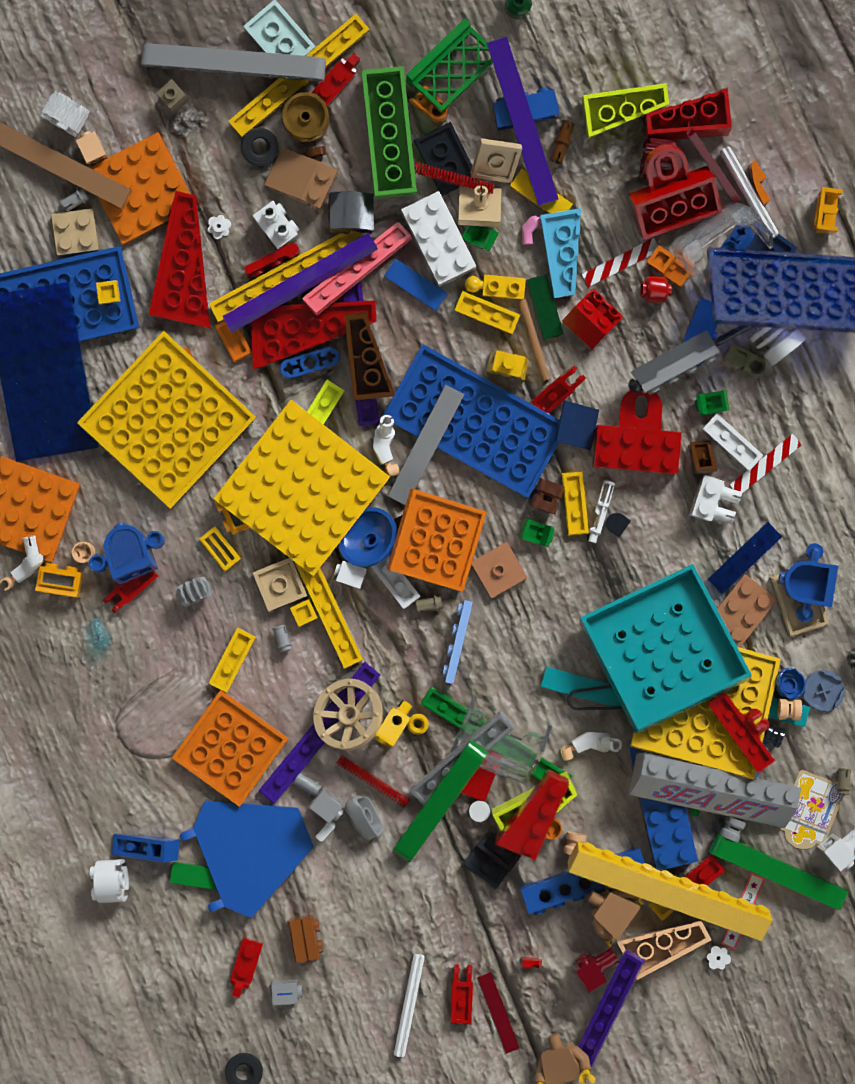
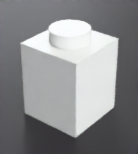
[334,561,367,589]

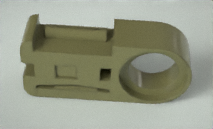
[723,344,766,376]

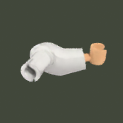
[373,415,399,477]
[0,535,43,591]
[560,732,622,761]

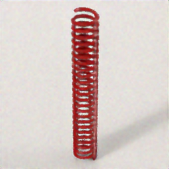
[414,162,494,195]
[335,755,410,808]

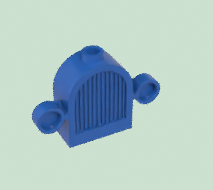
[89,522,165,584]
[778,543,838,622]

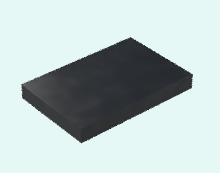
[413,122,478,196]

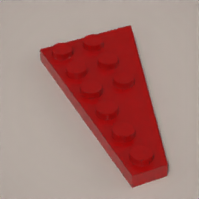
[149,191,210,328]
[251,300,377,370]

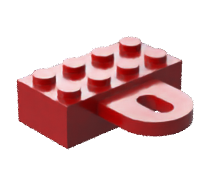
[628,144,723,240]
[592,391,682,475]

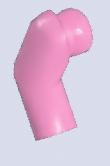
[522,216,541,245]

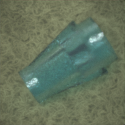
[89,617,113,650]

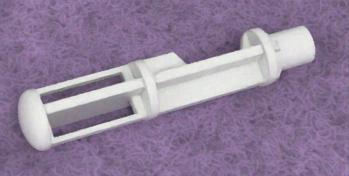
[588,480,615,543]

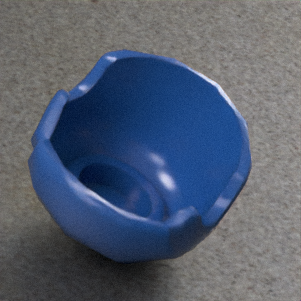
[775,668,806,699]

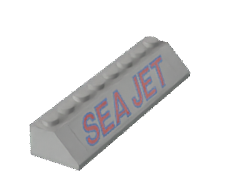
[629,753,801,828]

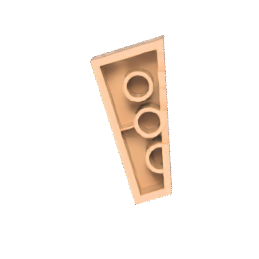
[617,920,711,980]

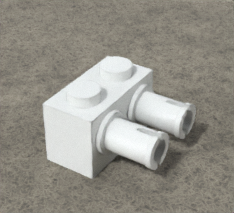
[253,201,299,250]
[689,475,742,525]
[817,828,855,871]

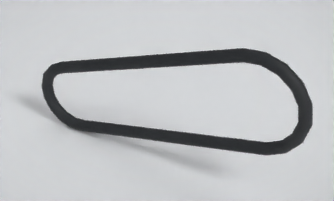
[567,685,623,710]

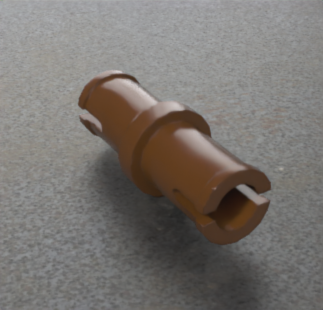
[550,120,575,164]

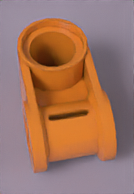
[409,84,448,124]

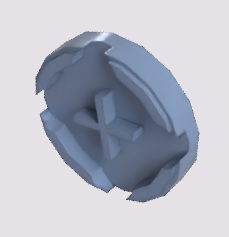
[803,670,845,712]

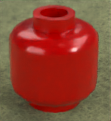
[640,276,672,304]

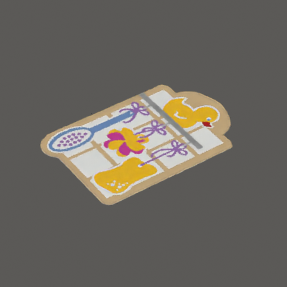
[779,770,844,849]

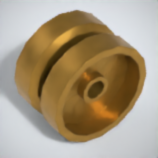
[282,92,329,144]

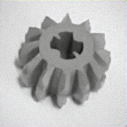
[175,577,212,607]

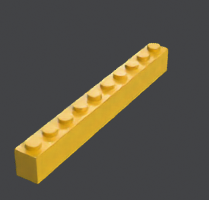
[568,841,773,941]

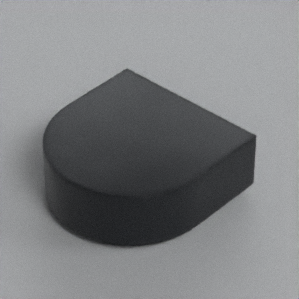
[606,513,631,538]

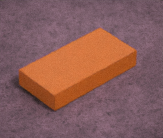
[214,320,252,363]

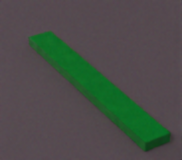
[420,686,572,780]

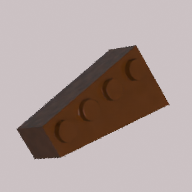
[345,312,396,400]

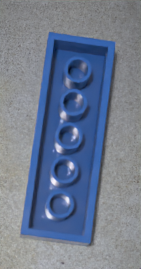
[627,745,698,870]

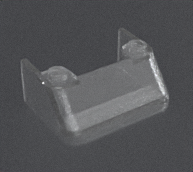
[672,202,773,294]
[451,695,552,783]

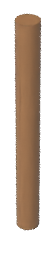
[518,299,550,382]

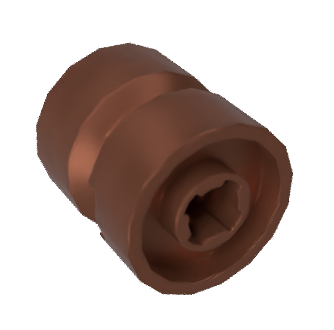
[530,478,565,515]

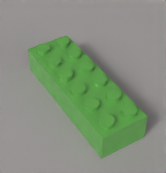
[362,66,417,200]

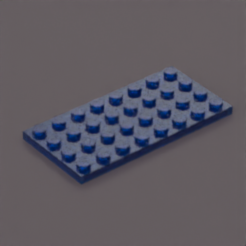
[707,247,855,333]
[0,282,99,462]

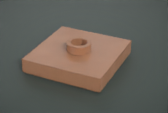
[472,542,528,599]

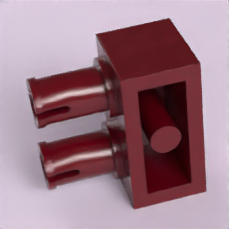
[573,947,620,993]

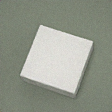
[315,821,335,842]

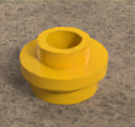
[408,714,429,735]

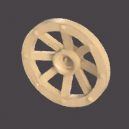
[313,679,383,750]

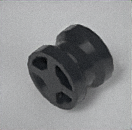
[762,723,785,748]

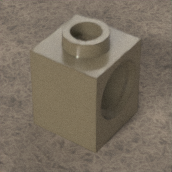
[156,79,188,113]

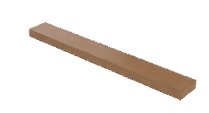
[0,122,132,209]

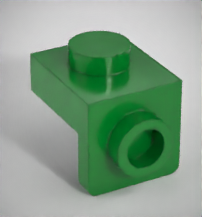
[461,225,499,252]
[695,390,730,415]
[518,518,555,547]

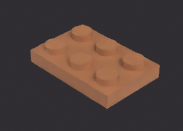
[717,574,777,647]

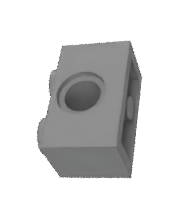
[309,787,344,823]

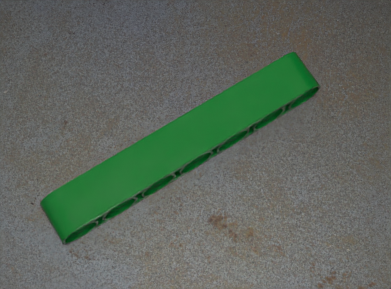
[392,740,489,863]
[709,833,849,911]

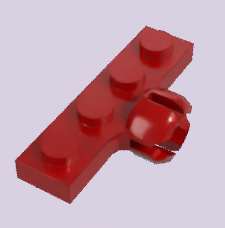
[708,692,776,773]

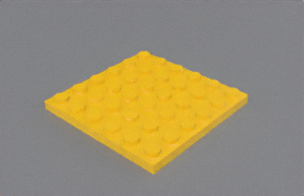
[77,331,256,509]
[213,400,390,576]
[630,647,781,780]

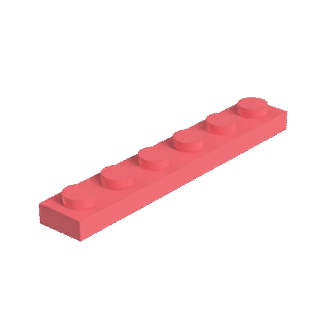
[302,222,412,316]

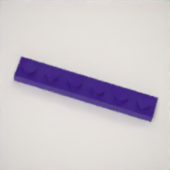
[578,949,645,1067]

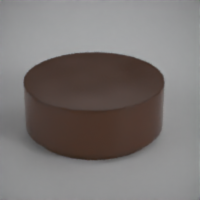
[305,146,327,158]

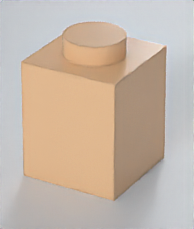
[76,131,108,167]

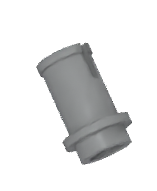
[61,188,89,212]
[273,625,293,653]
[293,773,321,797]

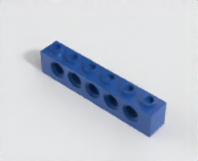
[520,846,645,915]

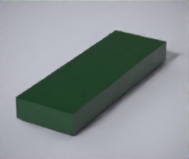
[526,274,564,340]

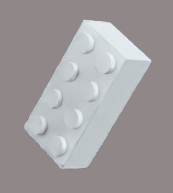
[401,191,476,287]

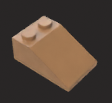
[264,148,339,212]

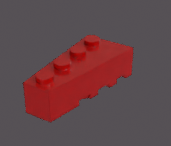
[644,87,732,140]
[495,770,569,860]

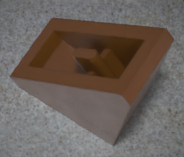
[690,440,717,475]

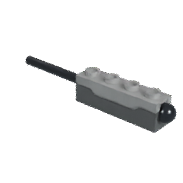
[628,307,779,395]

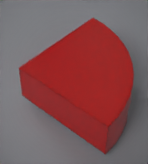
[521,956,543,969]

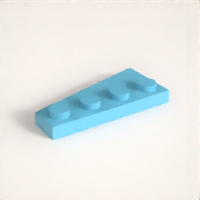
[540,208,582,298]

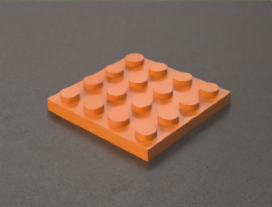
[89,132,191,245]
[0,456,81,563]
[387,488,487,592]
[172,690,289,807]

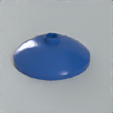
[338,507,398,567]

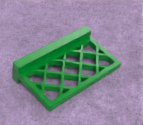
[406,18,493,113]

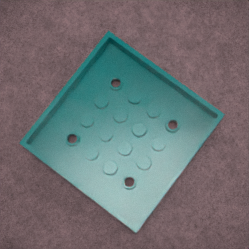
[579,564,752,735]

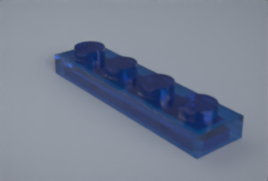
[707,522,782,594]

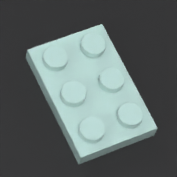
[243,0,316,56]

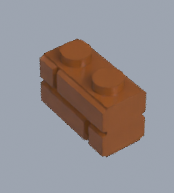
[288,914,324,963]

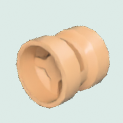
[72,542,96,563]
[777,699,802,721]
[563,831,587,855]

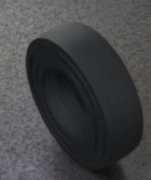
[241,128,279,166]
[225,1053,263,1084]

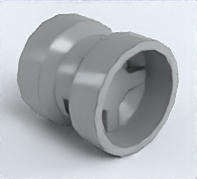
[719,816,746,842]

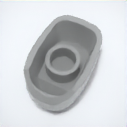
[344,796,383,840]

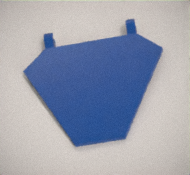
[180,801,314,918]

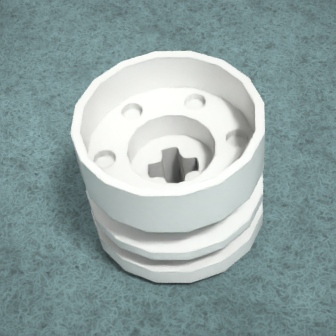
[750,311,807,366]

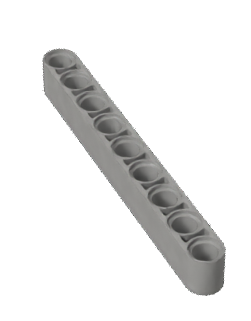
[141,43,326,81]

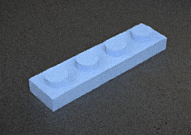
[442,600,473,684]

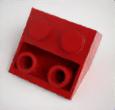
[562,288,623,349]

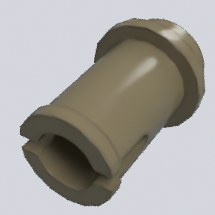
[416,595,443,613]
[835,768,852,795]

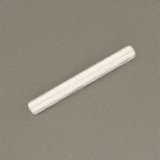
[720,147,778,240]
[394,954,424,1057]

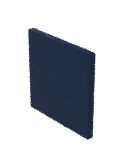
[555,400,599,451]

